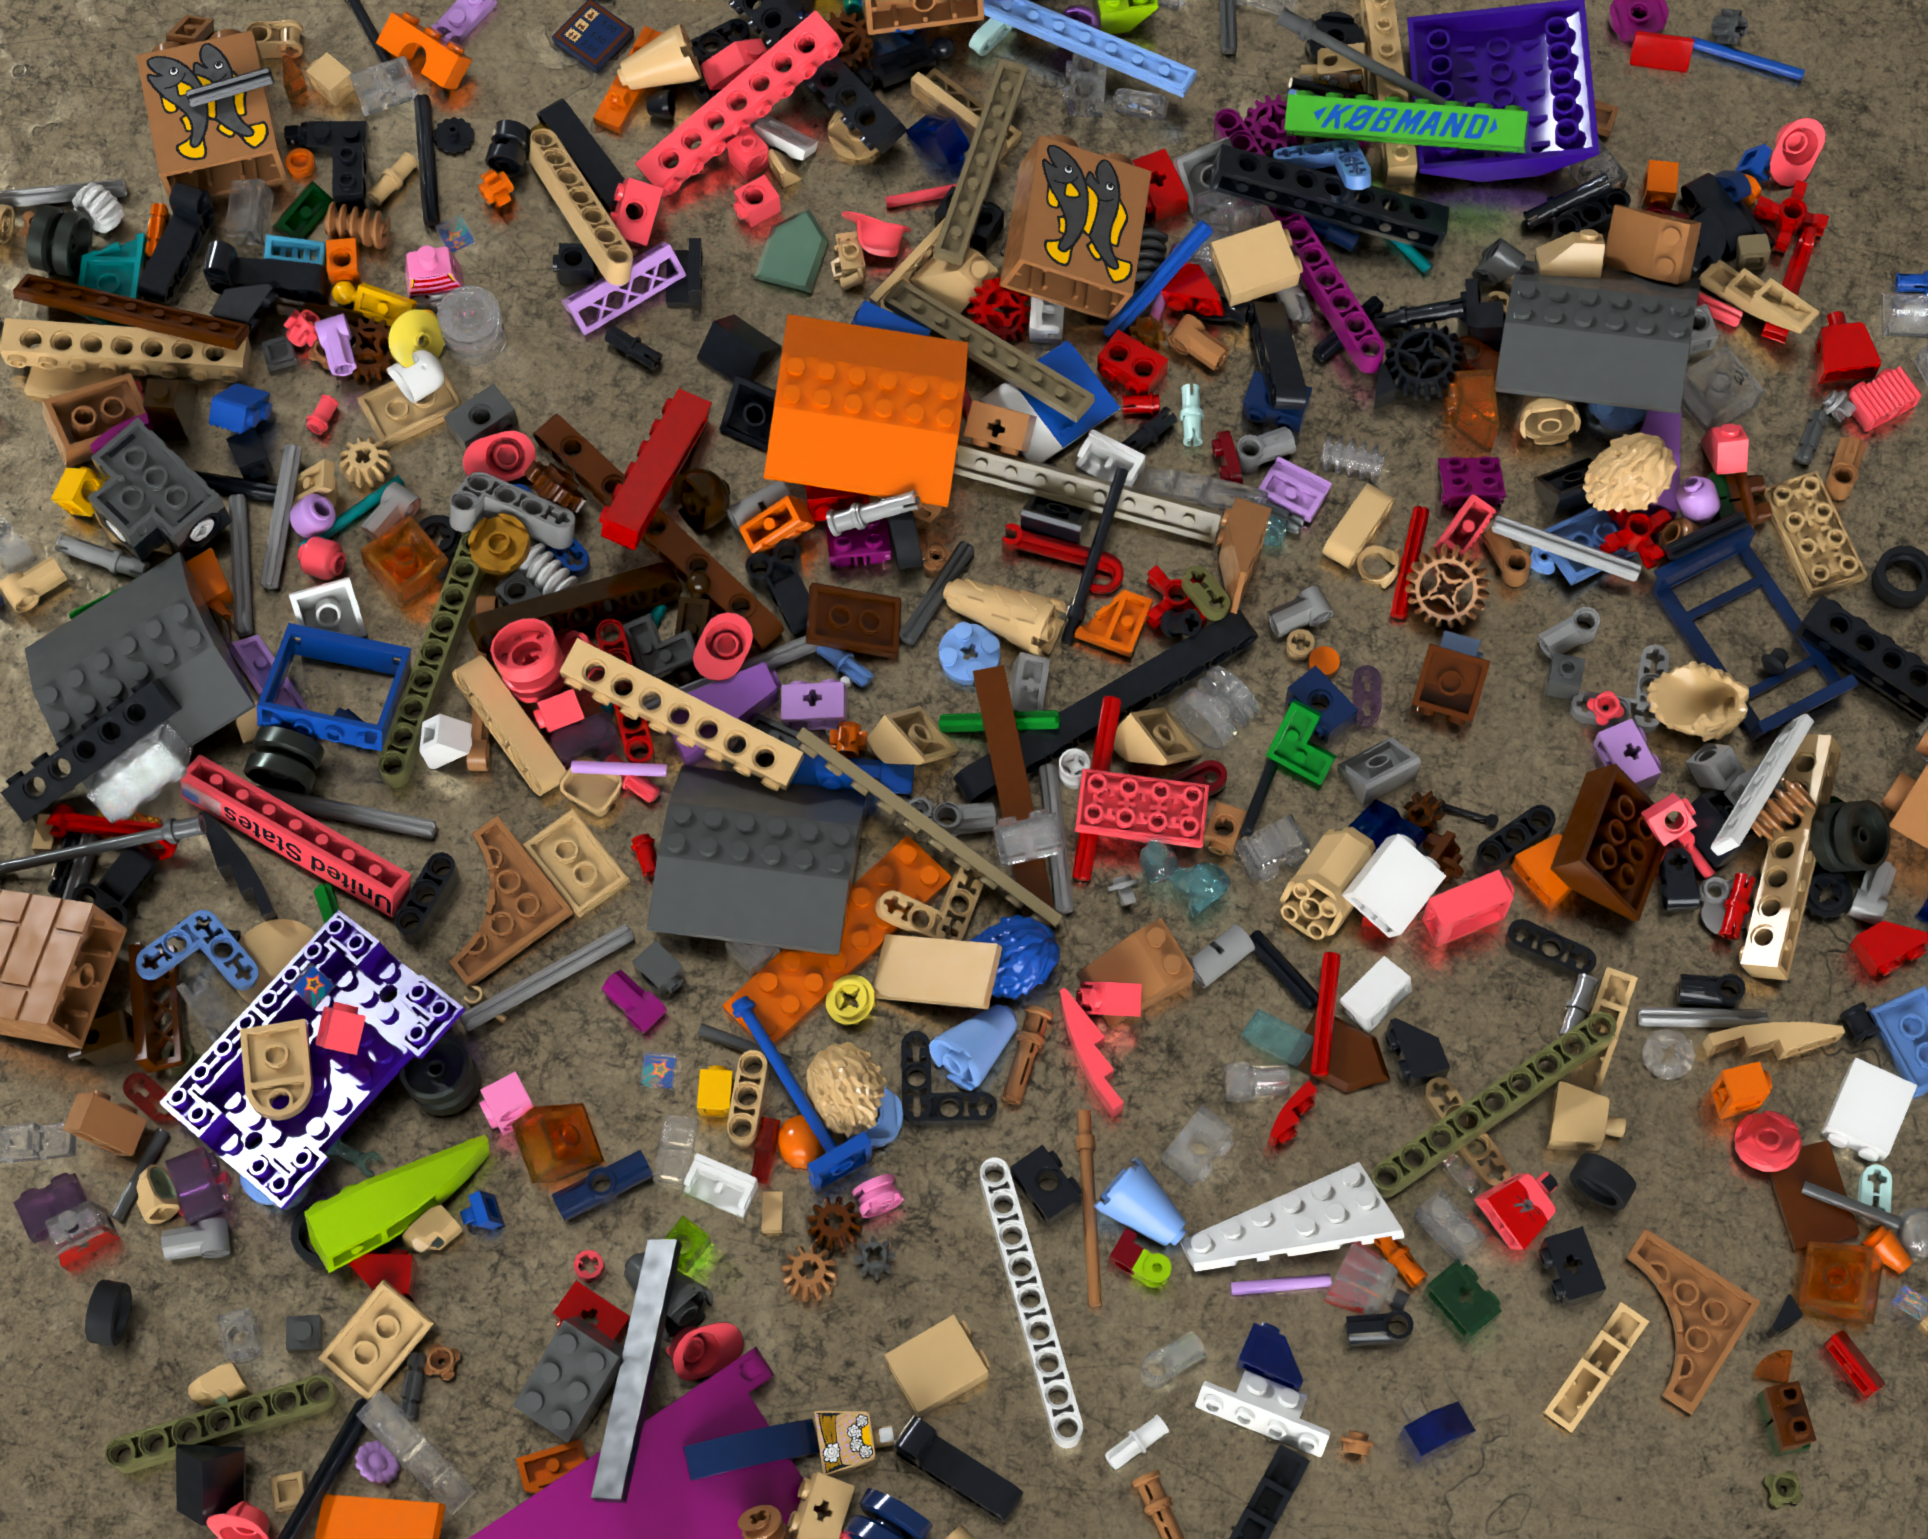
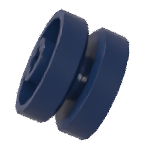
[844,1488,933,1539]

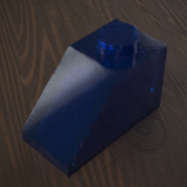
[906,114,970,165]
[1236,1322,1303,1391]
[1400,1401,1476,1464]

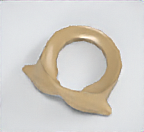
[1356,545,1402,589]

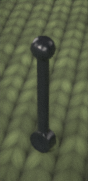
[1438,799,1499,828]

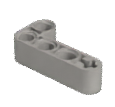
[449,472,575,549]

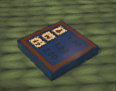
[552,0,634,73]

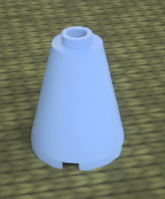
[929,1004,1017,1091]
[1094,1156,1187,1247]

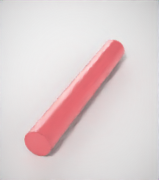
[885,184,957,208]

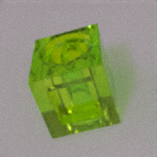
[664,1216,711,1274]

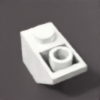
[420,714,472,769]

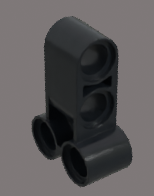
[745,540,809,635]
[70,845,159,927]

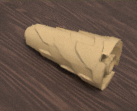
[943,578,1066,657]

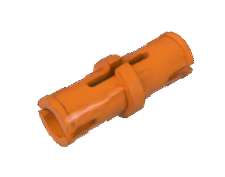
[1374,1236,1428,1289]

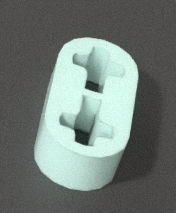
[969,18,1013,56]
[1857,1164,1892,1229]

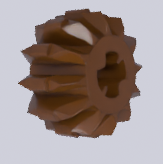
[807,1196,863,1253]

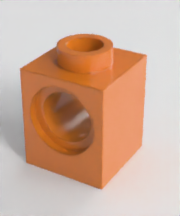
[1642,160,1679,209]
[326,238,362,286]

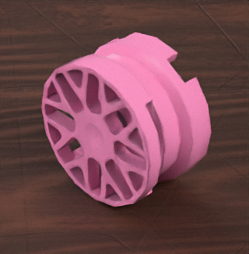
[852,1174,904,1219]

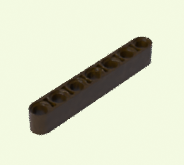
[468,562,682,654]

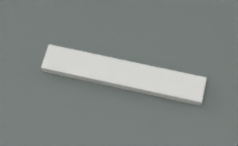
[1711,714,1814,856]

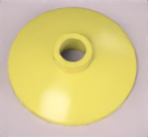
[388,309,444,368]

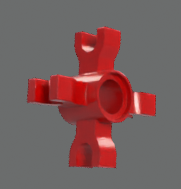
[1754,180,1829,253]
[1599,508,1672,570]
[1146,565,1208,630]

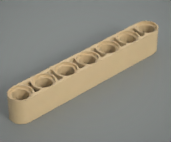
[529,128,633,285]

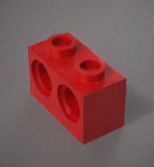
[1097,329,1168,396]

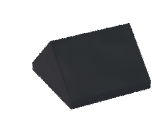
[697,314,782,384]
[719,374,776,451]
[1534,458,1594,519]
[1021,495,1092,545]
[176,1444,246,1526]

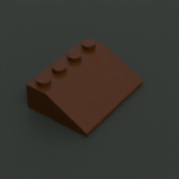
[1550,763,1673,922]

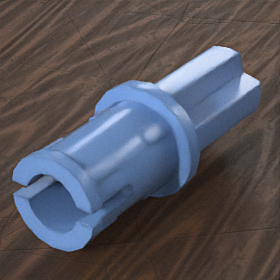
[816,646,874,688]

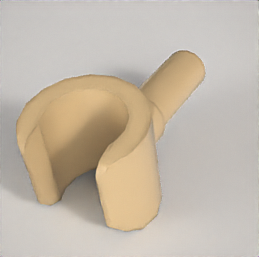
[464,986,507,1023]

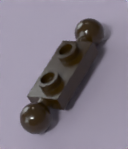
[674,571,713,687]

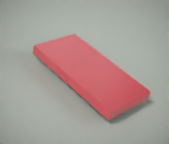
[1075,768,1209,848]

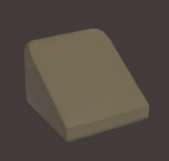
[1735,234,1771,271]

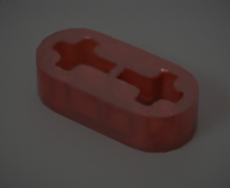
[123,1072,175,1125]

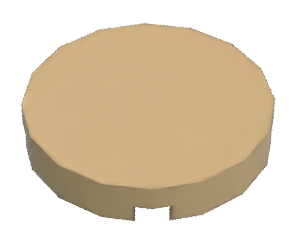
[828,105,879,160]

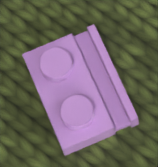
[1256,456,1332,523]

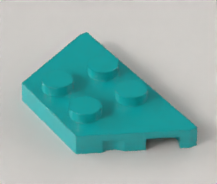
[77,233,147,327]

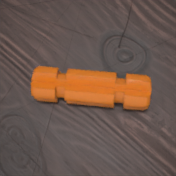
[144,203,168,258]

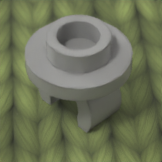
[1822,390,1856,422]
[1107,874,1139,906]

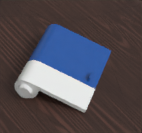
[978,341,1120,463]

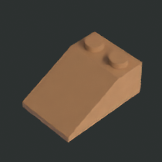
[1603,204,1702,284]
[43,373,146,468]
[1216,497,1272,614]
[1077,918,1195,1029]

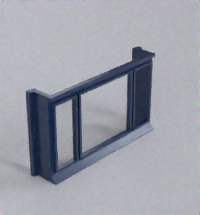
[1651,523,1859,742]

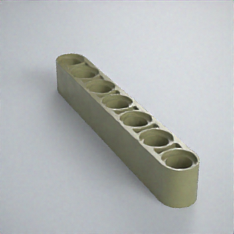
[105,1374,339,1474]

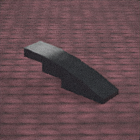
[199,811,279,922]
[1229,1444,1311,1539]

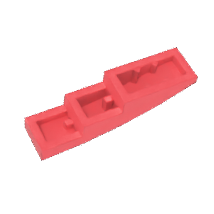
[1059,987,1124,1119]

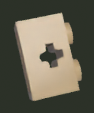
[787,1472,855,1539]

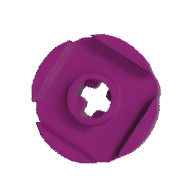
[1608,0,1669,43]

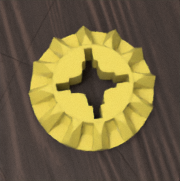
[826,975,876,1026]

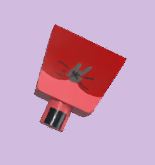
[1474,1171,1558,1250]

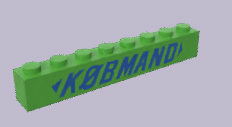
[1284,90,1529,153]

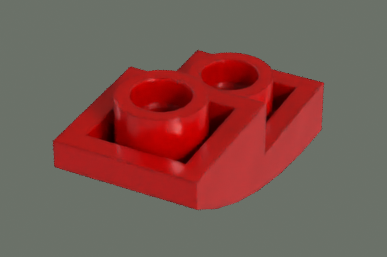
[1268,1080,1318,1147]

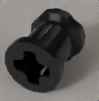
[1160,609,1202,637]
[1839,1002,1882,1045]

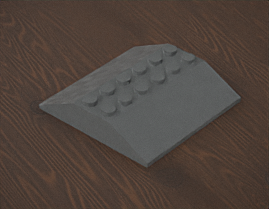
[1494,260,1701,414]
[25,552,256,804]
[647,765,869,956]

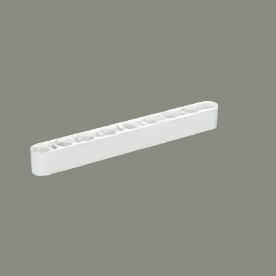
[980,1157,1083,1448]

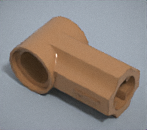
[1166,314,1230,371]
[1824,436,1866,501]
[1482,526,1531,587]

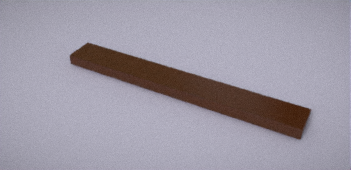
[13,273,249,351]
[973,665,1054,918]

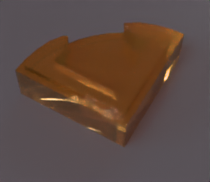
[1753,1350,1793,1384]

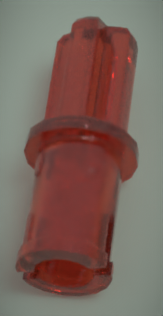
[751,1117,781,1184]

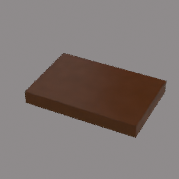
[806,582,902,659]
[1768,1140,1860,1252]

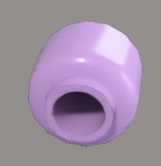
[1676,476,1721,524]
[289,494,336,539]

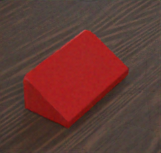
[1629,31,1694,72]
[1824,1330,1885,1398]

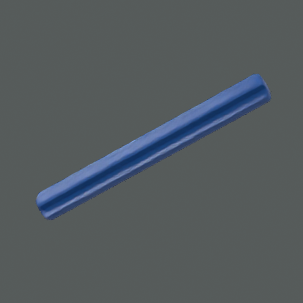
[1103,220,1213,339]

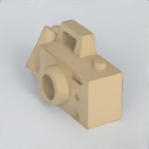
[831,231,866,290]

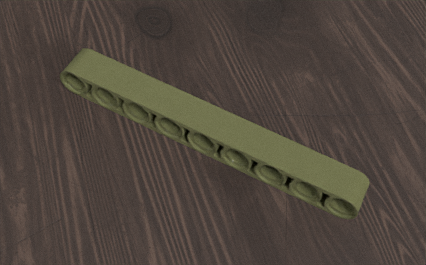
[378,531,486,788]
[1372,1012,1617,1197]

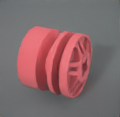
[490,618,566,703]

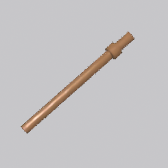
[1076,1109,1102,1307]

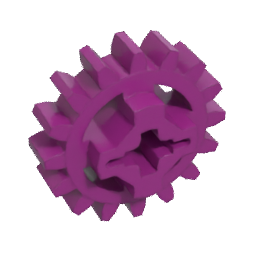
[1244,94,1305,157]

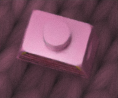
[405,245,465,300]

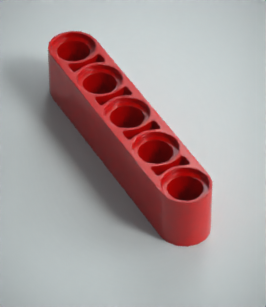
[596,619,655,764]

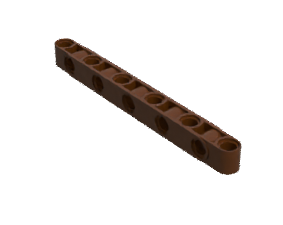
[532,414,784,651]

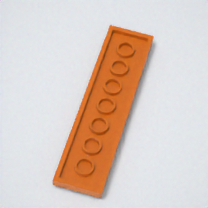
[722,835,952,1046]

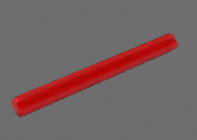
[1072,696,1121,881]

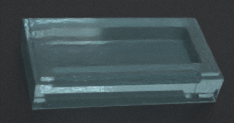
[1241,1008,1314,1067]

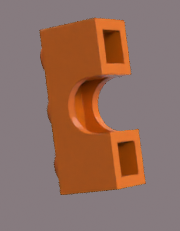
[376,11,473,90]

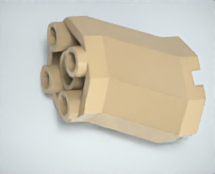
[1280,827,1376,940]

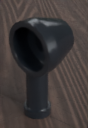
[646,84,676,119]

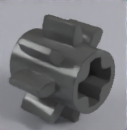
[1711,8,1748,45]
[854,1236,896,1280]

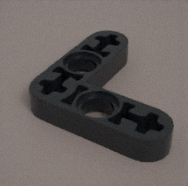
[685,19,750,107]
[901,1031,997,1126]

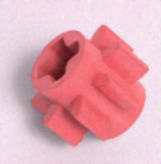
[283,310,320,347]

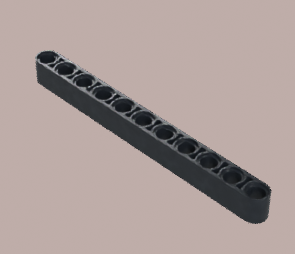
[953,610,1258,804]

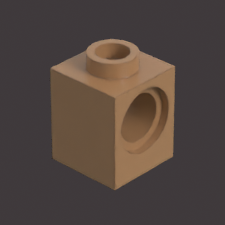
[1203,801,1247,856]

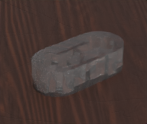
[1111,88,1169,121]

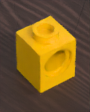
[51,466,103,517]
[697,1065,735,1117]

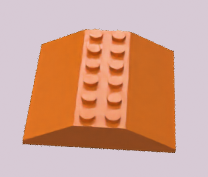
[763,314,968,507]

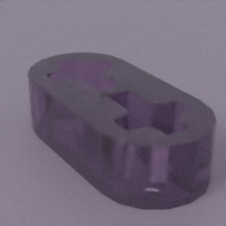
[1352,665,1382,726]

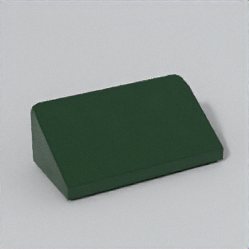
[272,181,334,239]

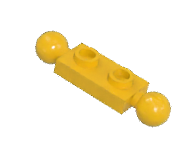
[332,281,438,326]

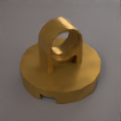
[468,513,531,575]

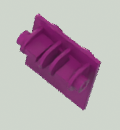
[1438,456,1506,508]
[825,518,891,568]

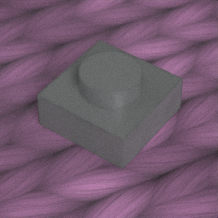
[286,1315,322,1353]

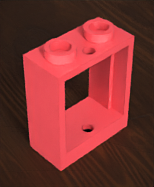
[1422,869,1515,947]

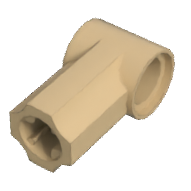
[0,556,67,613]

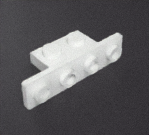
[1195,1370,1331,1457]

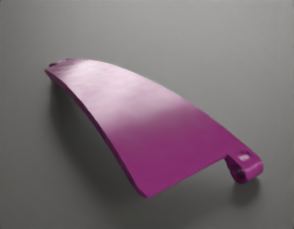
[468,1346,819,1539]

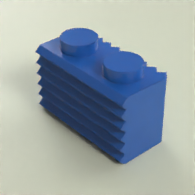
[209,383,272,435]

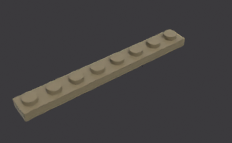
[933,59,1029,266]
[883,279,1095,423]

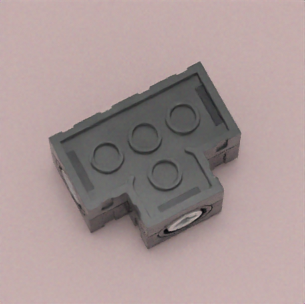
[88,417,232,562]

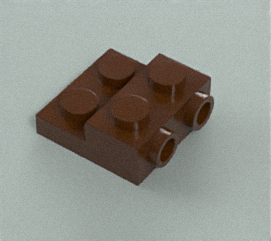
[1412,643,1491,725]

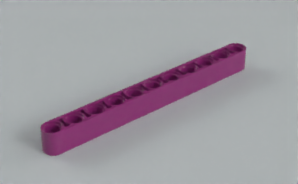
[1214,108,1385,374]

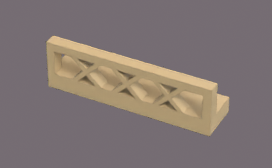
[911,67,1023,161]
[869,218,970,317]

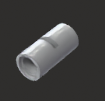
[727,481,791,535]
[1188,924,1255,988]

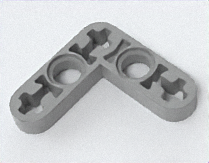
[1569,644,1669,733]

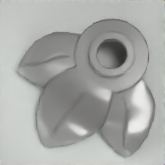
[1699,876,1755,934]

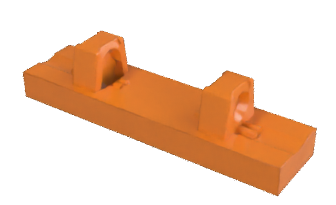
[593,26,662,134]

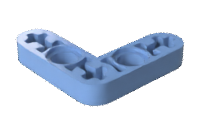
[1273,139,1371,190]
[136,910,259,991]

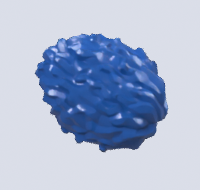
[970,914,1060,1000]

